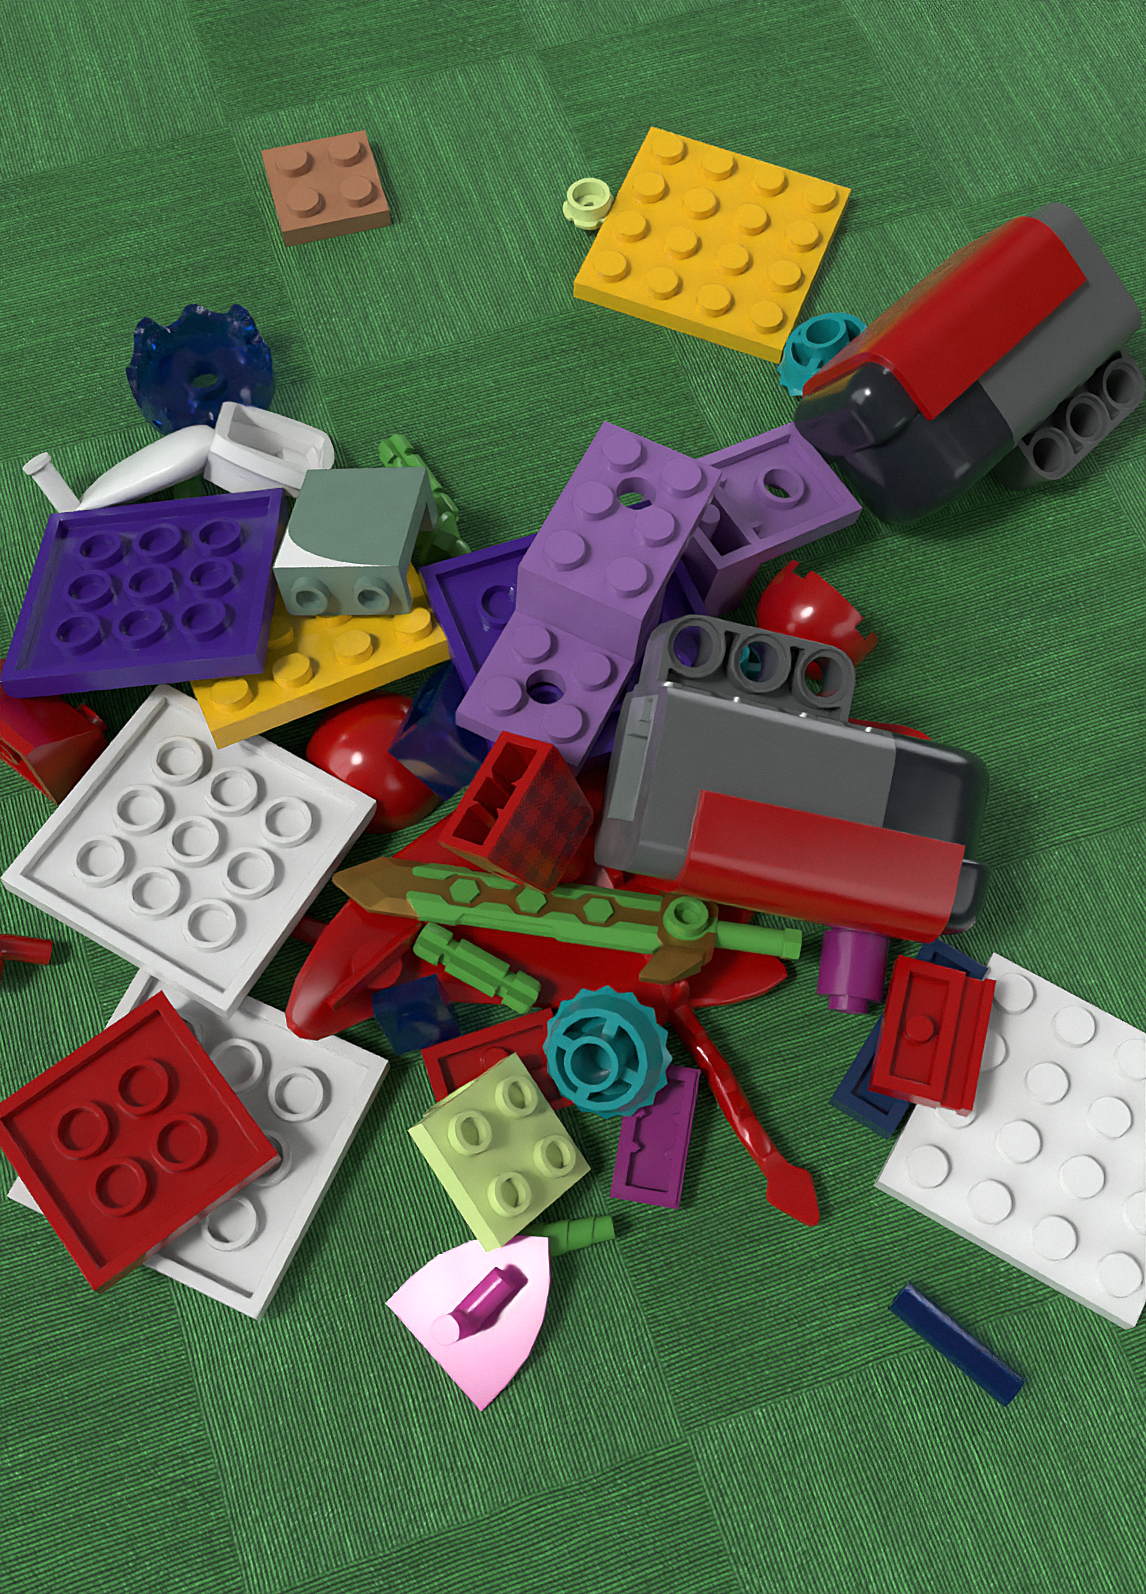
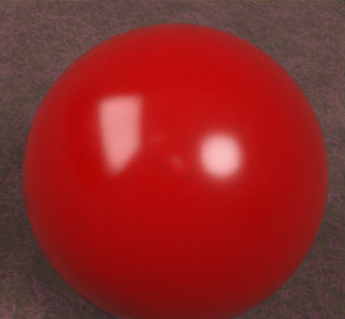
[304,690,454,834]

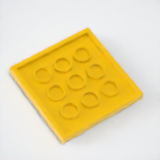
[573,126,851,364]
[190,562,451,750]

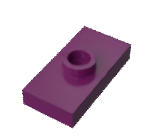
[610,1065,701,1210]

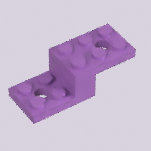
[456,421,723,779]
[641,422,863,618]

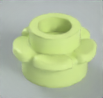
[563,178,614,230]

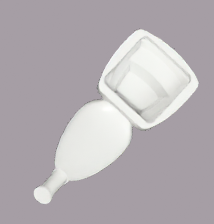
[23,402,335,513]

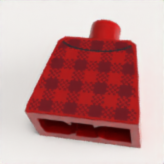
[437,730,594,894]

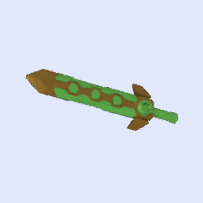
[332,857,802,985]

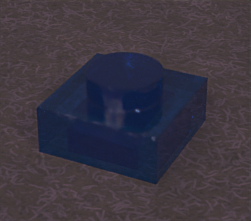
[372,973,461,1056]

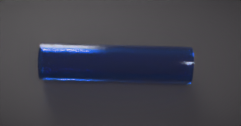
[887,1281,1026,1407]

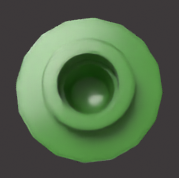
[415,511,472,566]

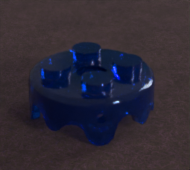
[126,304,276,436]

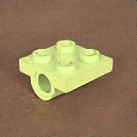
[407,1052,591,1253]

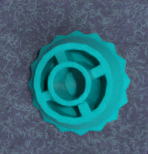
[776,313,867,396]
[542,985,673,1119]

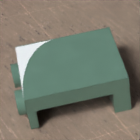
[272,467,438,616]

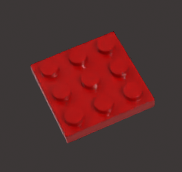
[0,990,282,1294]

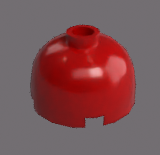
[756,560,879,681]

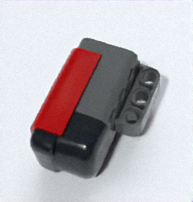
[793,202,1145,526]
[594,614,991,944]

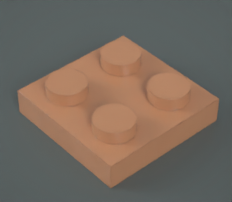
[261,130,391,247]

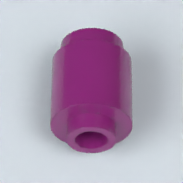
[816,927,890,1015]

